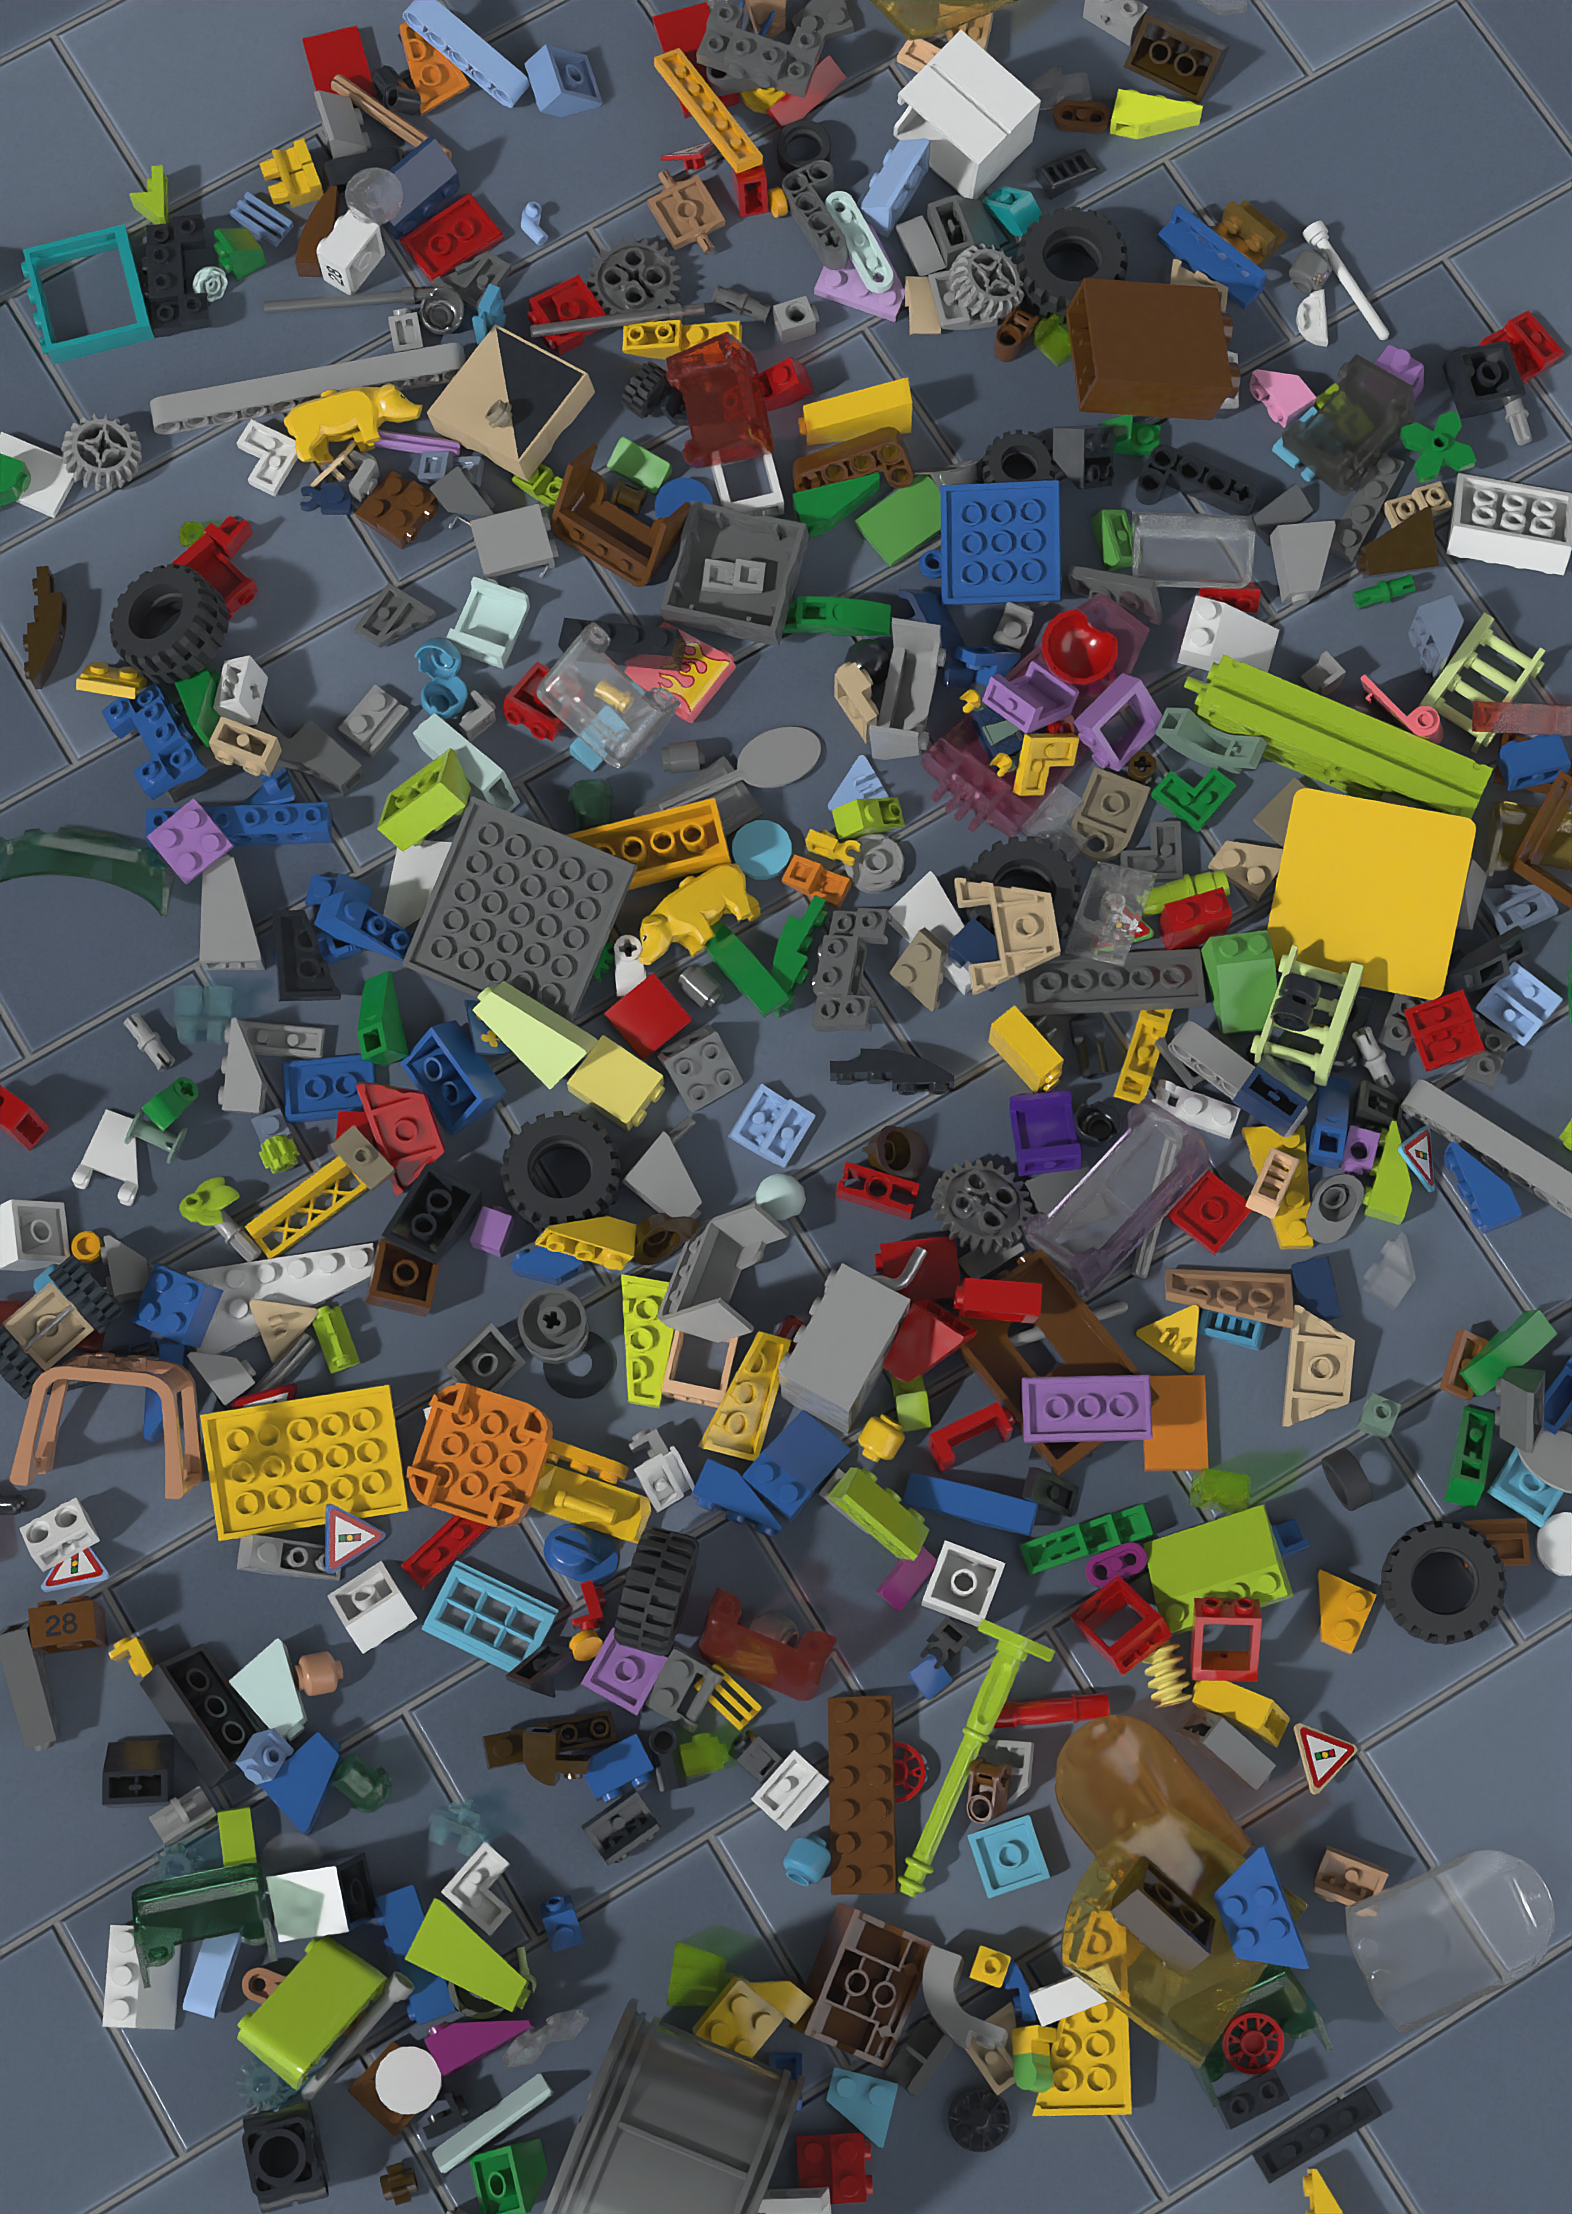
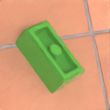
[607,436,672,496]
[1091,509,1141,571]

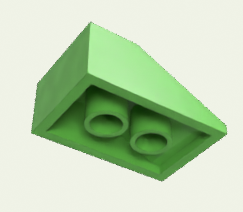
[1200,930,1279,1036]

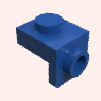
[540,1895,585,1953]

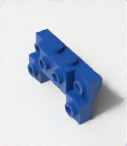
[101,682,208,801]

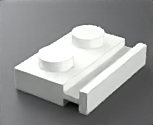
[634,1446,695,1513]
[751,1750,829,1831]

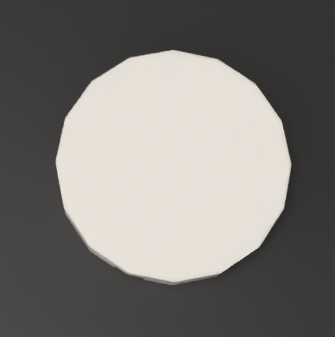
[1535,1512,1572,1576]
[376,2046,442,2114]

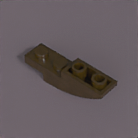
[23,566,67,690]
[482,1710,617,1770]

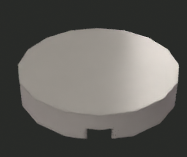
[845,834,905,894]

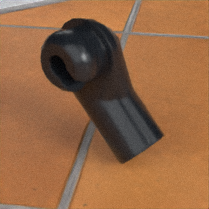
[0,1493,27,1516]

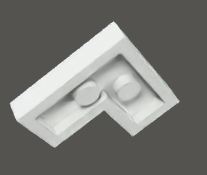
[237,419,298,497]
[441,1842,512,1936]

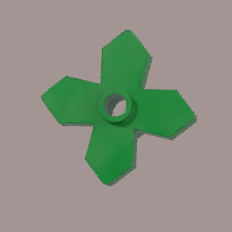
[1400,411,1476,483]

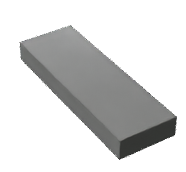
[242,1021,327,1059]

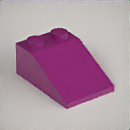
[424,2020,536,2077]

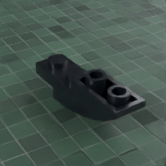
[1415,925,1529,1002]
[830,1048,954,1096]

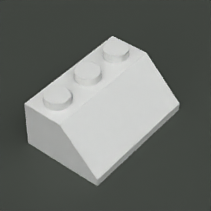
[102,1925,183,2030]

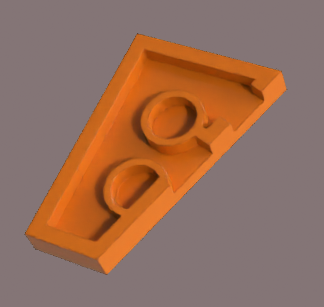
[399,22,470,116]

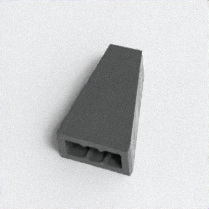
[0,1620,61,1751]

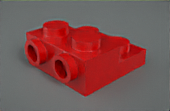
[527,274,607,356]
[502,661,587,742]
[797,2133,873,2204]

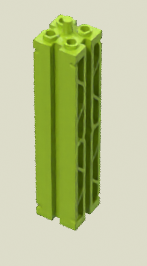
[1184,654,1493,819]

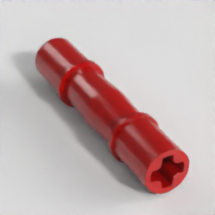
[993,1693,1110,1729]

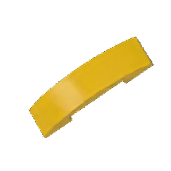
[1114,1009,1173,1105]

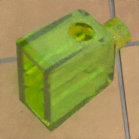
[1188,1468,1253,1514]
[666,1942,745,2007]

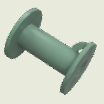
[124,1107,188,1164]

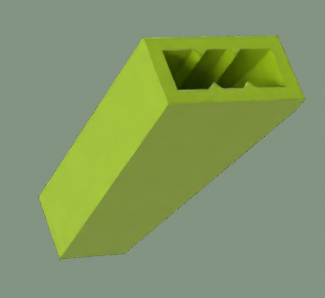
[405,1898,531,2013]

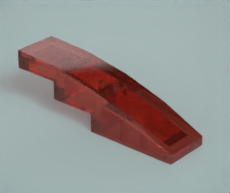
[1472,701,1572,736]

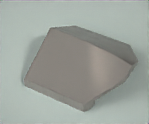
[969,1739,1034,1802]

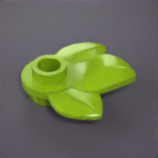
[179,1177,240,1226]

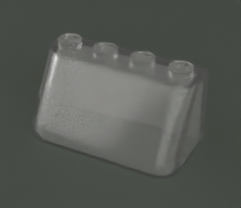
[1131,512,1256,589]

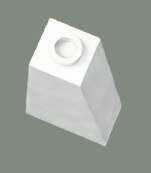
[888,871,972,995]

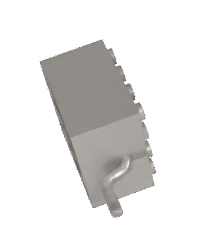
[778,1246,928,1434]

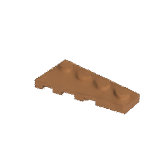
[1165,1269,1294,1329]

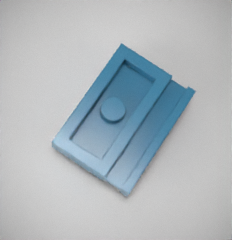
[472,284,507,347]

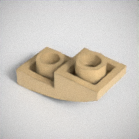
[905,276,941,335]
[1382,481,1453,528]

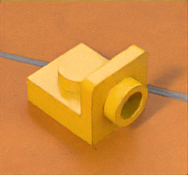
[108,1636,156,1678]
[968,1945,1011,1988]

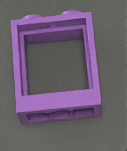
[1074,673,1163,771]

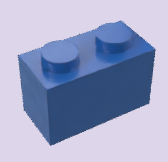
[1496,733,1571,792]
[583,1734,655,1803]

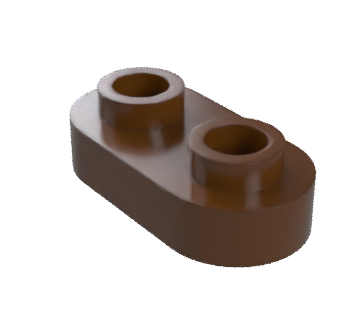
[1052,100,1110,134]

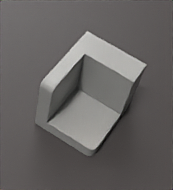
[1299,651,1346,697]

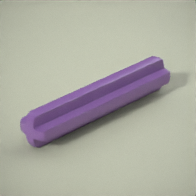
[374,430,461,457]

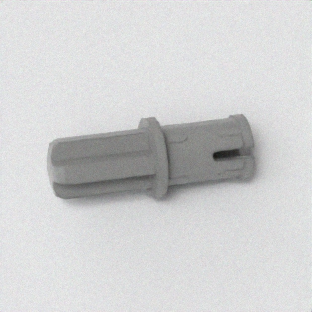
[1504,397,1532,445]
[213,1208,262,1262]

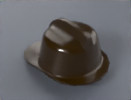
[862,1125,929,1178]
[634,1213,698,1265]

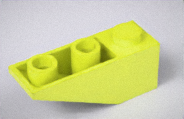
[1109,89,1203,139]

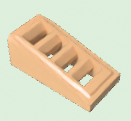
[1245,1147,1300,1218]

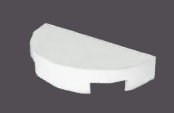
[1296,289,1328,347]

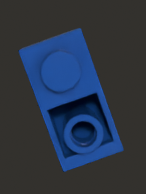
[510,1246,584,1286]

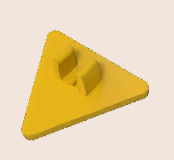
[1136,1304,1199,1373]

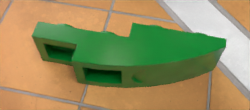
[783,596,892,636]
[772,895,828,1017]

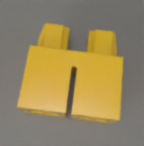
[259,138,324,208]

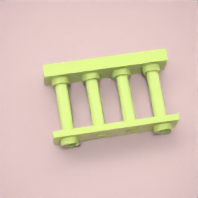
[1419,612,1545,753]
[1250,945,1364,1086]

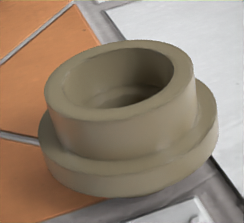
[485,399,512,428]

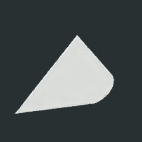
[383,840,452,929]

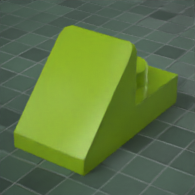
[129,165,169,225]
[889,1371,931,1432]

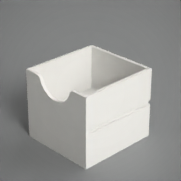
[893,30,1041,200]

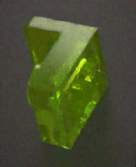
[1033,313,1071,367]

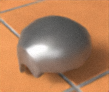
[420,287,465,334]

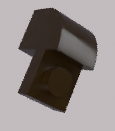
[523,1727,593,1786]

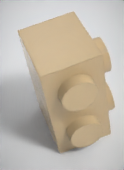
[209,716,282,777]

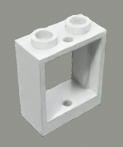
[710,439,784,517]

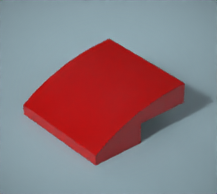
[1479,310,1565,384]
[604,973,692,1061]
[1404,990,1485,1073]

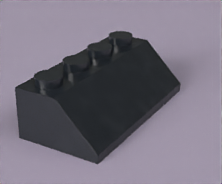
[139,1643,263,1789]

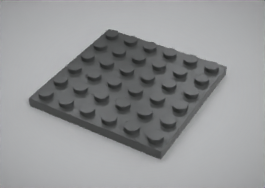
[402,796,638,1024]

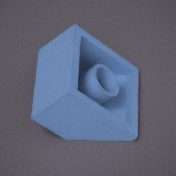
[524,44,603,117]

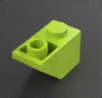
[832,797,905,839]

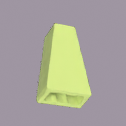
[473,981,599,1089]

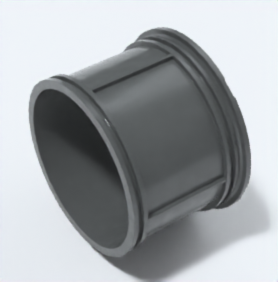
[543,1997,805,2214]

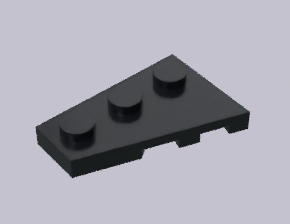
[273,910,341,1002]

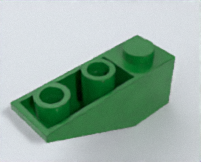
[357,970,409,1066]

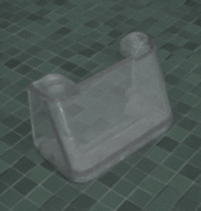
[536,622,681,768]

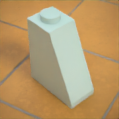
[229,1638,308,1741]

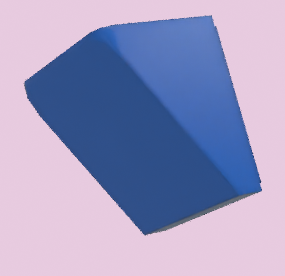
[908,1654,953,1701]

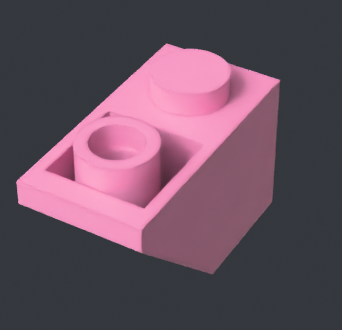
[1249,369,1316,429]

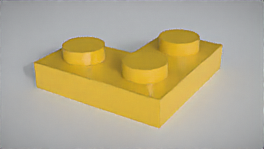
[1013,733,1080,796]

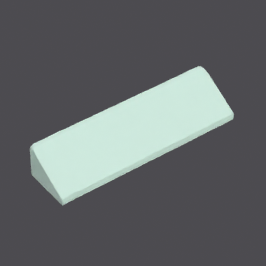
[432,2074,554,2173]

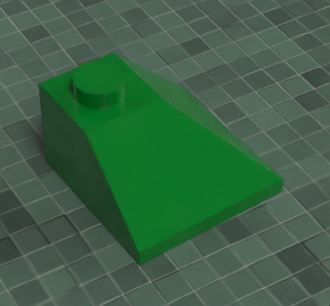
[469,2138,548,2214]

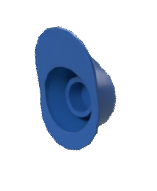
[543,1524,618,1584]

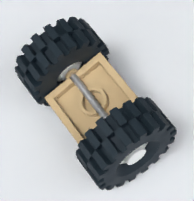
[0,1254,125,1400]

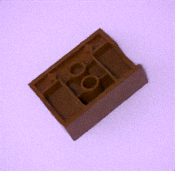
[788,1903,936,2069]

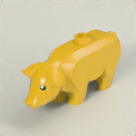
[284,384,423,466]
[637,863,761,965]

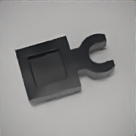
[920,1616,971,1670]

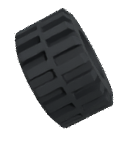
[981,430,1057,483]

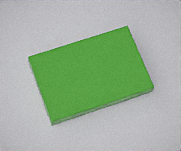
[855,474,941,568]

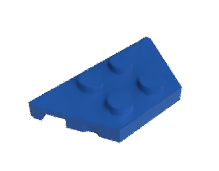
[1213,1843,1311,1969]

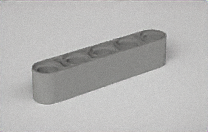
[1168,1021,1309,1137]

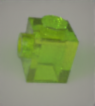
[680,1733,730,1780]

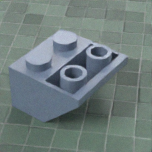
[1408,595,1464,682]

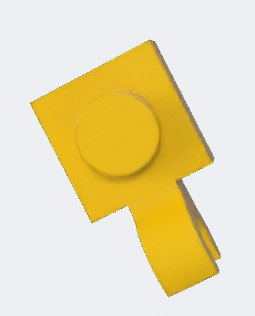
[805,829,861,866]

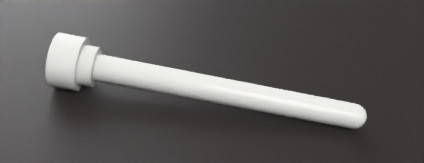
[1302,220,1389,340]

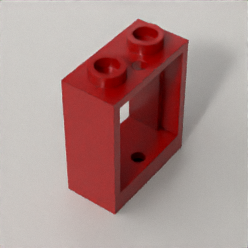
[953,1278,1042,1323]
[1069,1575,1172,1676]
[1190,1597,1262,1682]

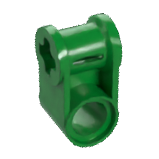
[141,1077,199,1132]

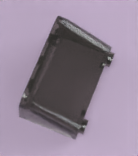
[1282,354,1415,497]

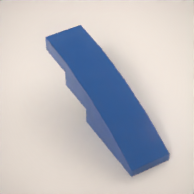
[902,1472,1039,1536]

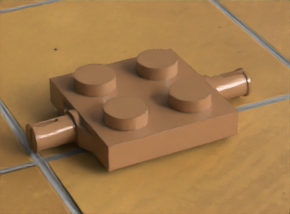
[647,169,725,255]

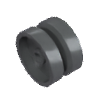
[517,1287,590,1364]

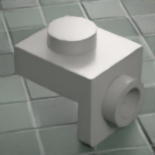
[349,450,380,503]

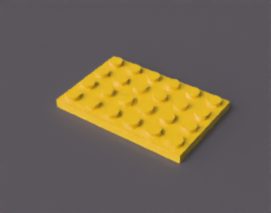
[200,1385,409,1541]

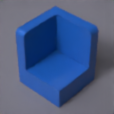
[1271,1519,1311,1559]

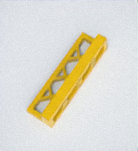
[245,1156,369,1259]

